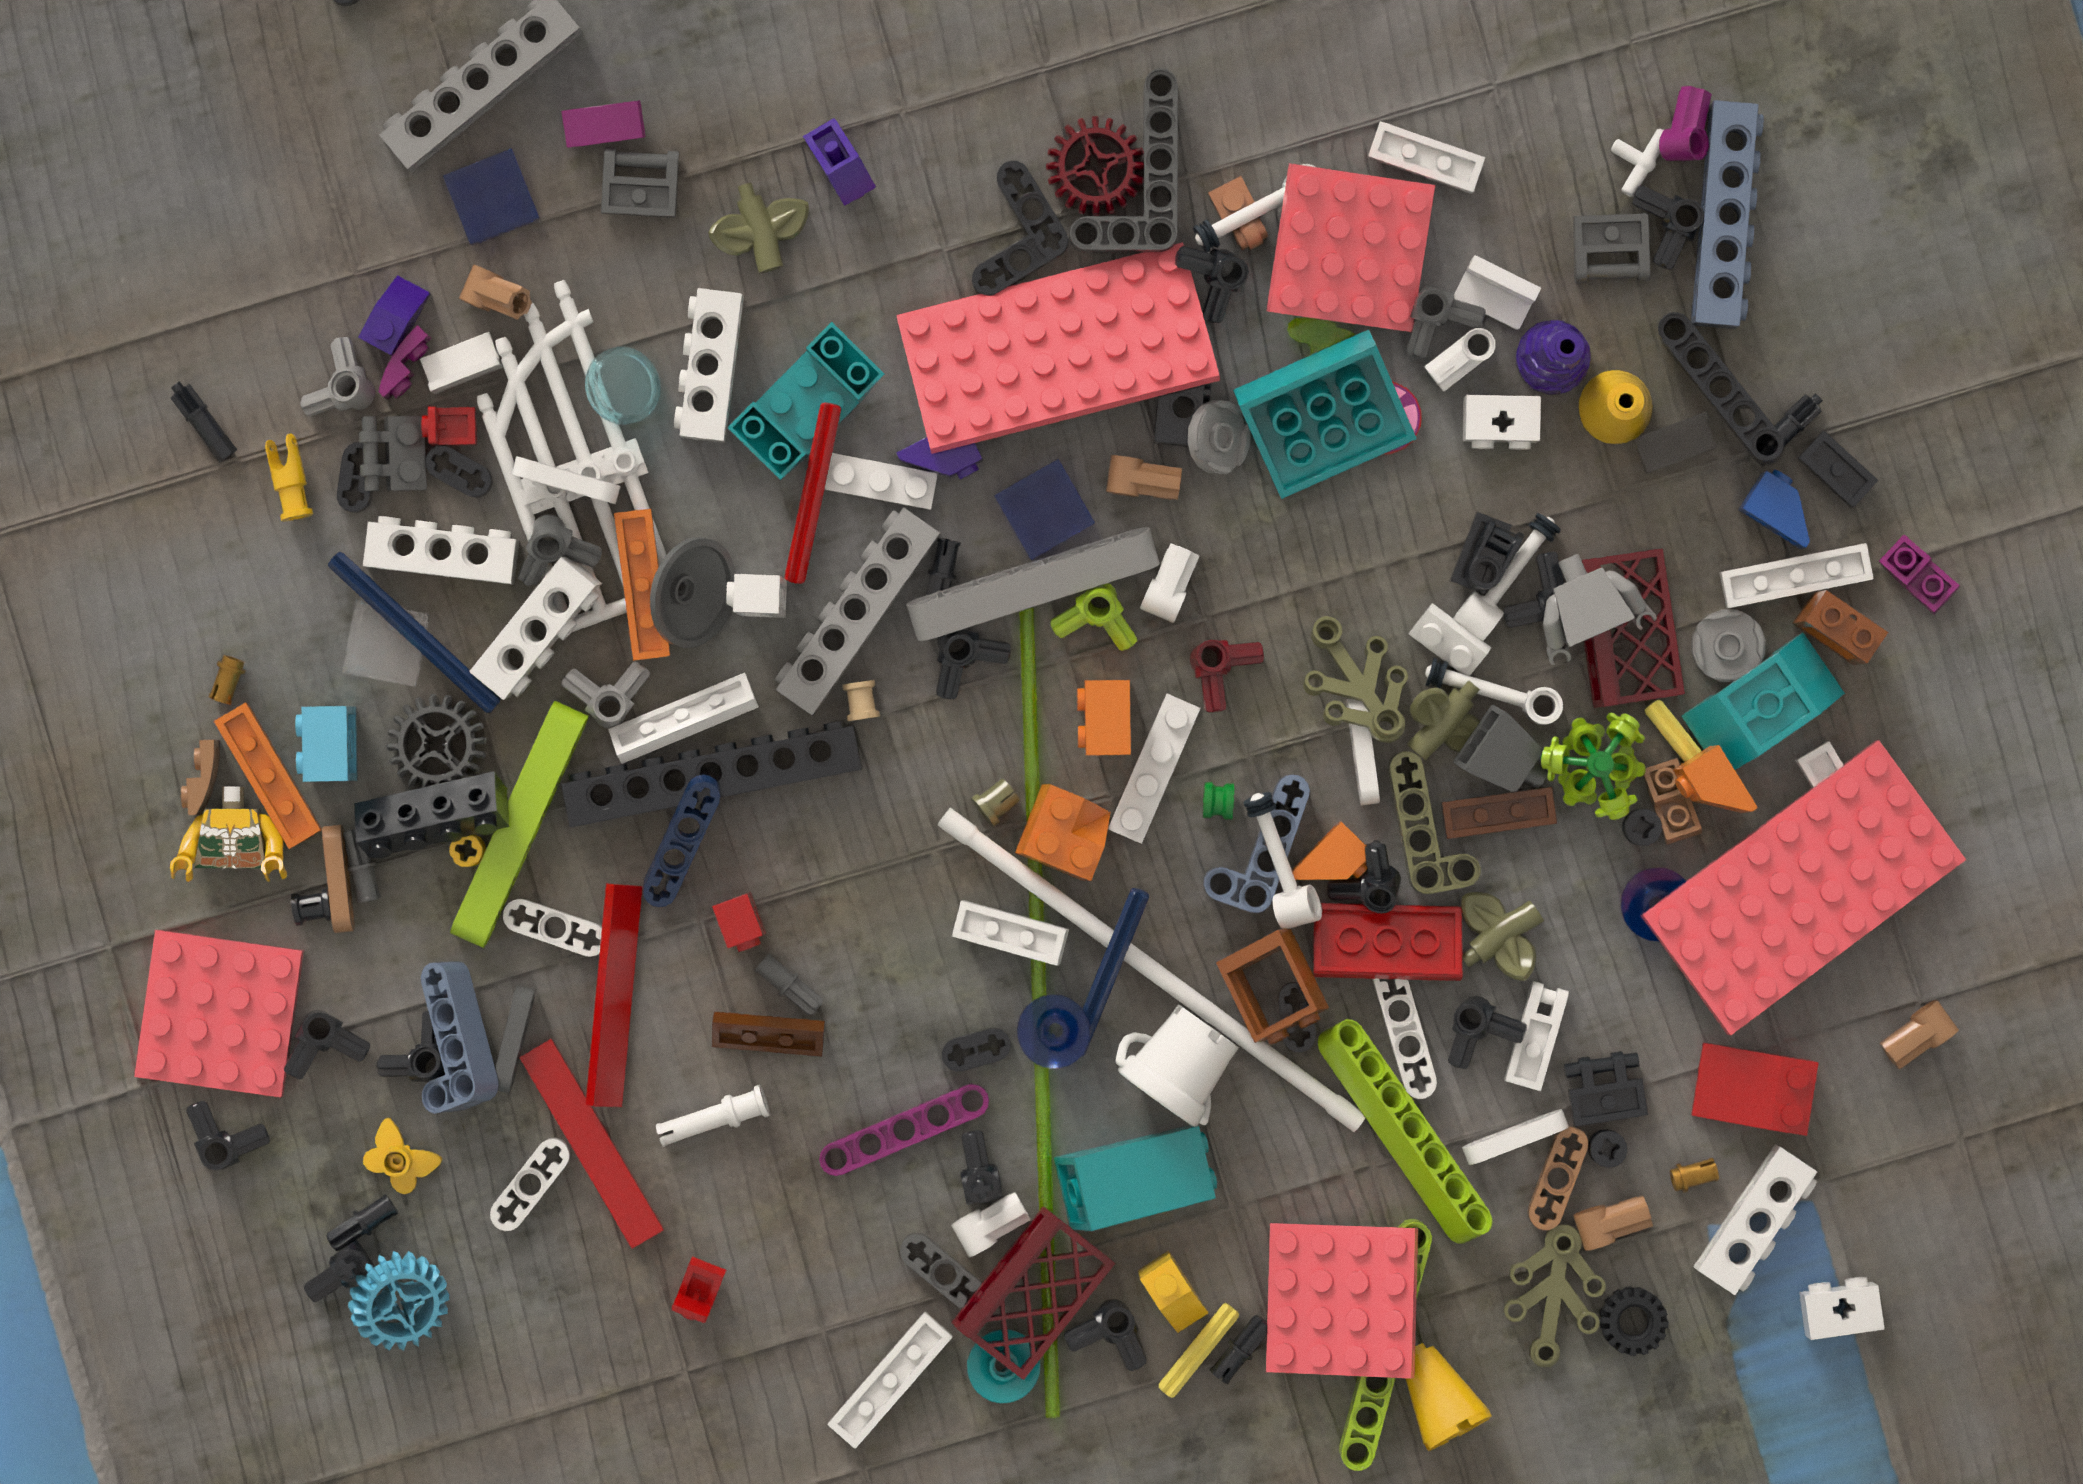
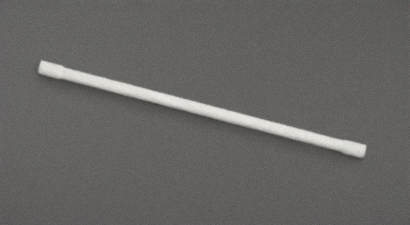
[937,807,1365,1132]

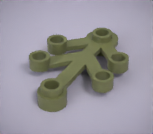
[1303,616,1408,743]
[1503,1224,1606,1367]

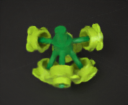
[1540,713,1646,820]

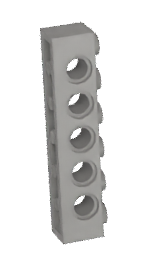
[379,0,583,173]
[775,507,941,716]

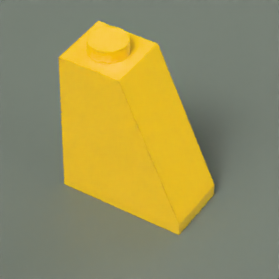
[1138,1250,1208,1333]

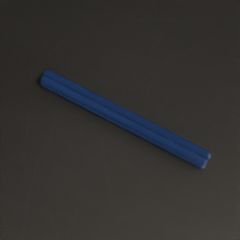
[328,552,501,713]

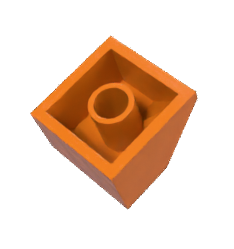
[1077,680,1131,755]
[1015,784,1111,881]

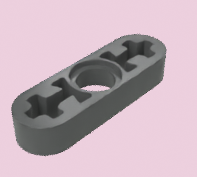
[495,985,536,1094]
[900,1233,983,1310]

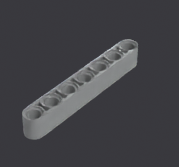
[906,527,1160,641]

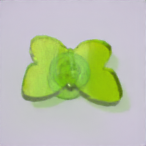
[1287,317,1356,355]

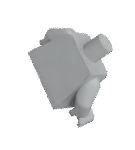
[1543,554,1657,665]

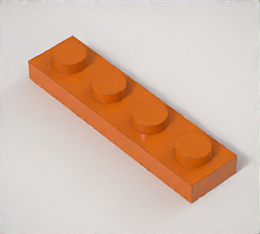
[614,508,671,661]
[214,702,322,849]

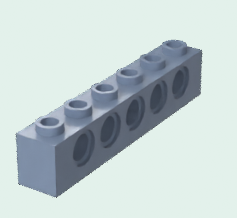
[1691,100,1764,329]

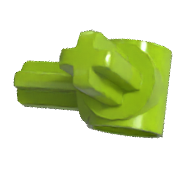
[1050,583,1138,651]

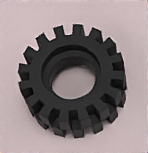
[1599,1286,1669,1356]

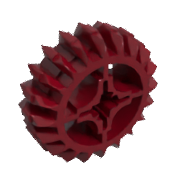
[1046,116,1144,216]

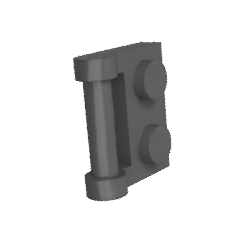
[601,147,680,218]
[1573,213,1650,284]

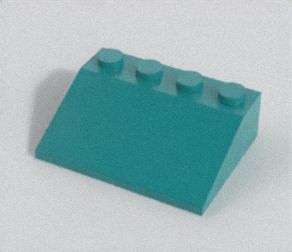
[1233,329,1417,499]

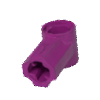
[1659,86,1712,162]

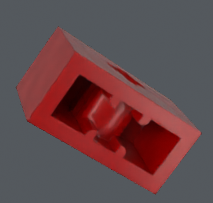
[712,892,766,952]

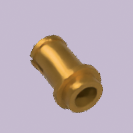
[208,655,246,705]
[1669,1158,1719,1193]

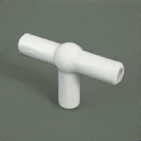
[1611,129,1664,197]

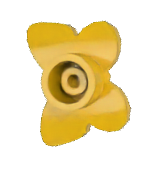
[363,1118,442,1194]

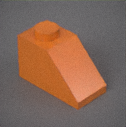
[1673,745,1758,813]
[1292,821,1368,880]

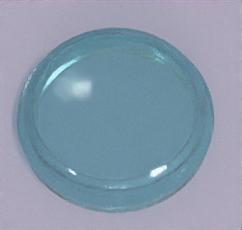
[585,347,660,425]

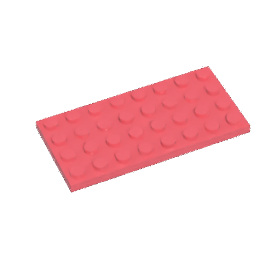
[896,242,1220,454]
[1641,740,1966,1036]

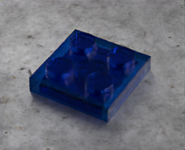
[443,148,540,246]
[994,459,1095,560]

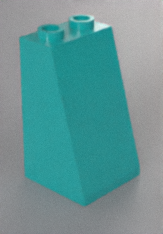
[1053,1126,1217,1231]

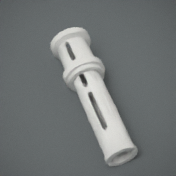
[656,1084,770,1147]

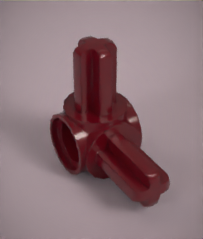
[1190,639,1264,713]

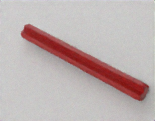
[784,402,841,584]

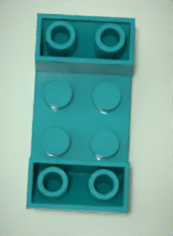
[727,322,885,480]
[1681,632,1845,770]

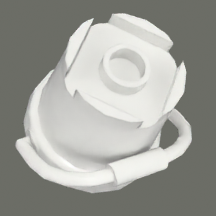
[1116,1004,1239,1127]

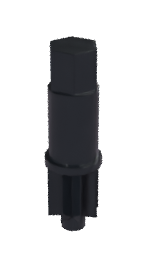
[171,382,237,463]
[1749,393,1823,467]

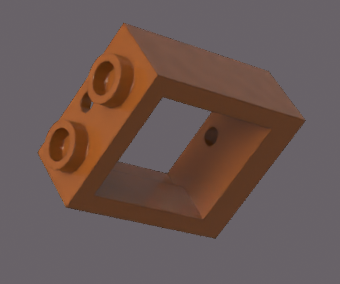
[1792,590,1889,665]
[1216,928,1329,1045]

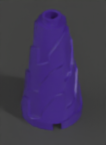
[1516,320,1591,395]

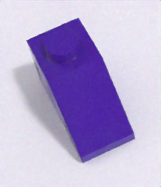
[803,118,876,206]
[358,275,431,356]
[896,437,983,480]

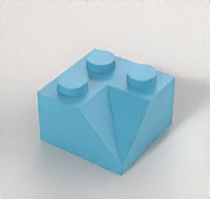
[295,706,357,782]

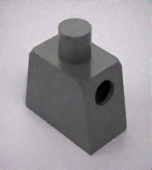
[1453,704,1547,792]

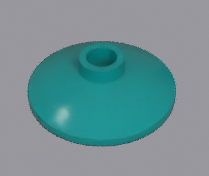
[967,1329,1040,1403]

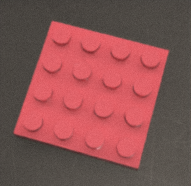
[1266,163,1435,332]
[134,930,304,1098]
[1266,1223,1418,1379]

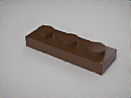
[1441,787,1557,839]
[712,1012,825,1057]

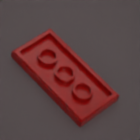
[1313,903,1462,981]

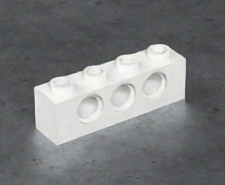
[674,288,744,443]
[363,516,519,585]
[469,556,602,700]
[726,574,787,618]
[1693,1144,1817,1295]

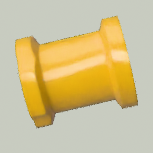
[449,834,486,867]

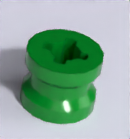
[1202,782,1234,820]

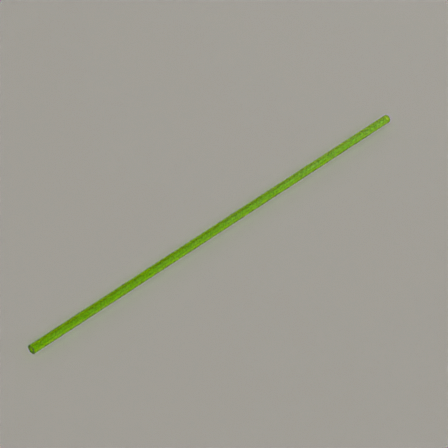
[1019,607,1060,1418]

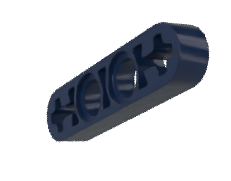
[643,775,720,907]

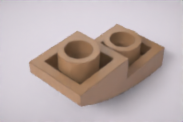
[181,740,220,815]
[1643,758,1702,845]

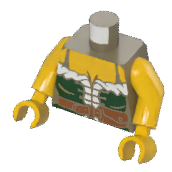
[170,786,287,882]

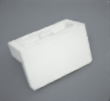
[1454,255,1541,330]
[420,332,503,394]

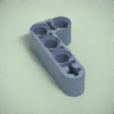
[1203,775,1310,913]
[421,961,499,1114]

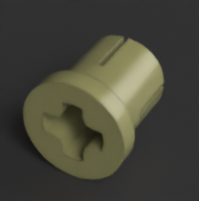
[971,778,1020,827]

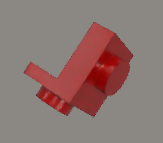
[421,406,477,446]
[671,1256,726,1323]

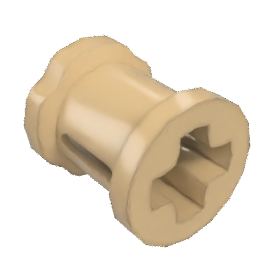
[842,680,880,721]

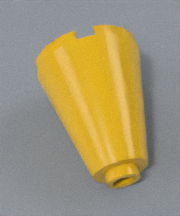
[1579,370,1653,444]
[1405,1343,1492,1451]

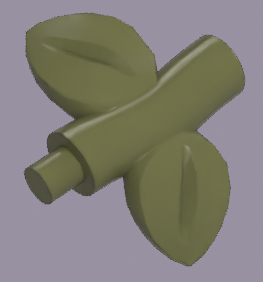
[708,183,809,274]
[1407,680,1480,760]
[1461,892,1544,981]

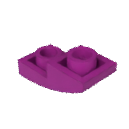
[561,100,646,148]
[378,325,432,400]
[1879,534,1960,615]

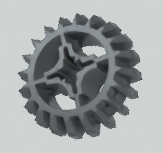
[386,694,488,788]

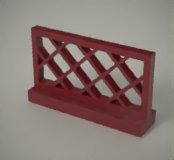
[1582,548,1685,708]
[951,1206,1116,1380]

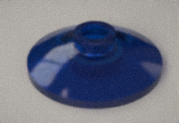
[1620,867,1686,942]
[1017,994,1091,1069]

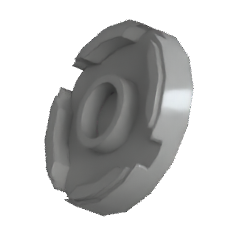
[1188,400,1251,474]
[1691,609,1766,682]

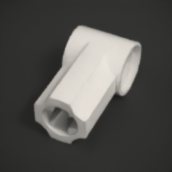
[1424,328,1496,392]
[1140,543,1200,623]
[951,1192,1031,1257]

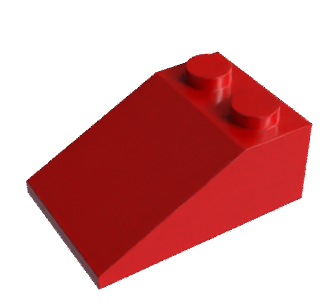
[1691,1042,1819,1136]

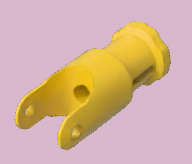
[265,433,313,522]

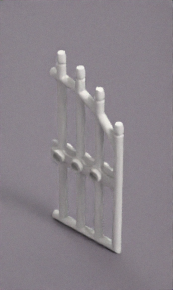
[477,280,667,633]

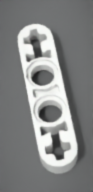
[1372,979,1437,1099]

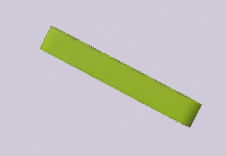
[450,701,589,949]
[1318,1019,1492,1244]
[1339,1219,1432,1471]

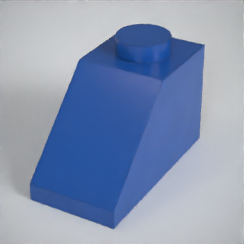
[1738,469,1810,549]

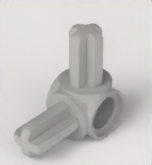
[300,337,375,417]
[561,661,650,728]

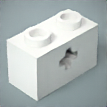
[1463,395,1541,450]
[1799,1277,1885,1340]

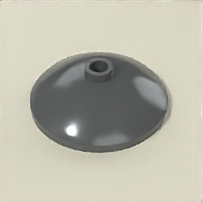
[650,537,736,648]

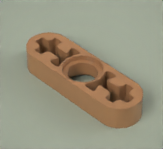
[322,824,355,933]
[1527,1126,1588,1230]

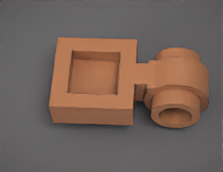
[1208,176,1268,250]

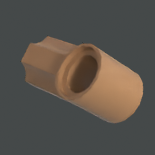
[459,265,532,320]
[1106,455,1182,500]
[1879,999,1959,1070]
[1573,1195,1653,1251]

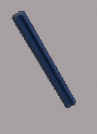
[1067,888,1149,1057]

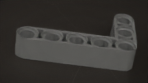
[1069,68,1178,254]

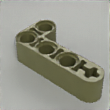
[1388,751,1481,894]

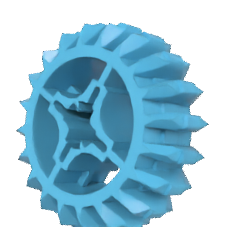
[348,1251,450,1351]

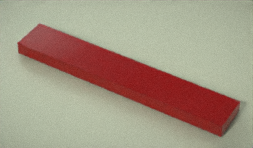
[585,883,643,1107]
[519,1038,664,1249]

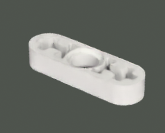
[512,456,621,504]
[1346,699,1380,806]
[503,899,602,957]
[1462,1109,1569,1165]
[490,1138,571,1231]

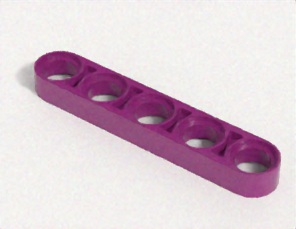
[819,1084,989,1176]

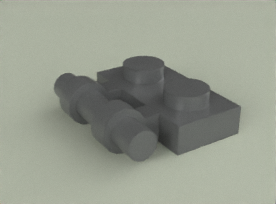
[358,416,427,491]

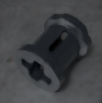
[291,888,331,926]

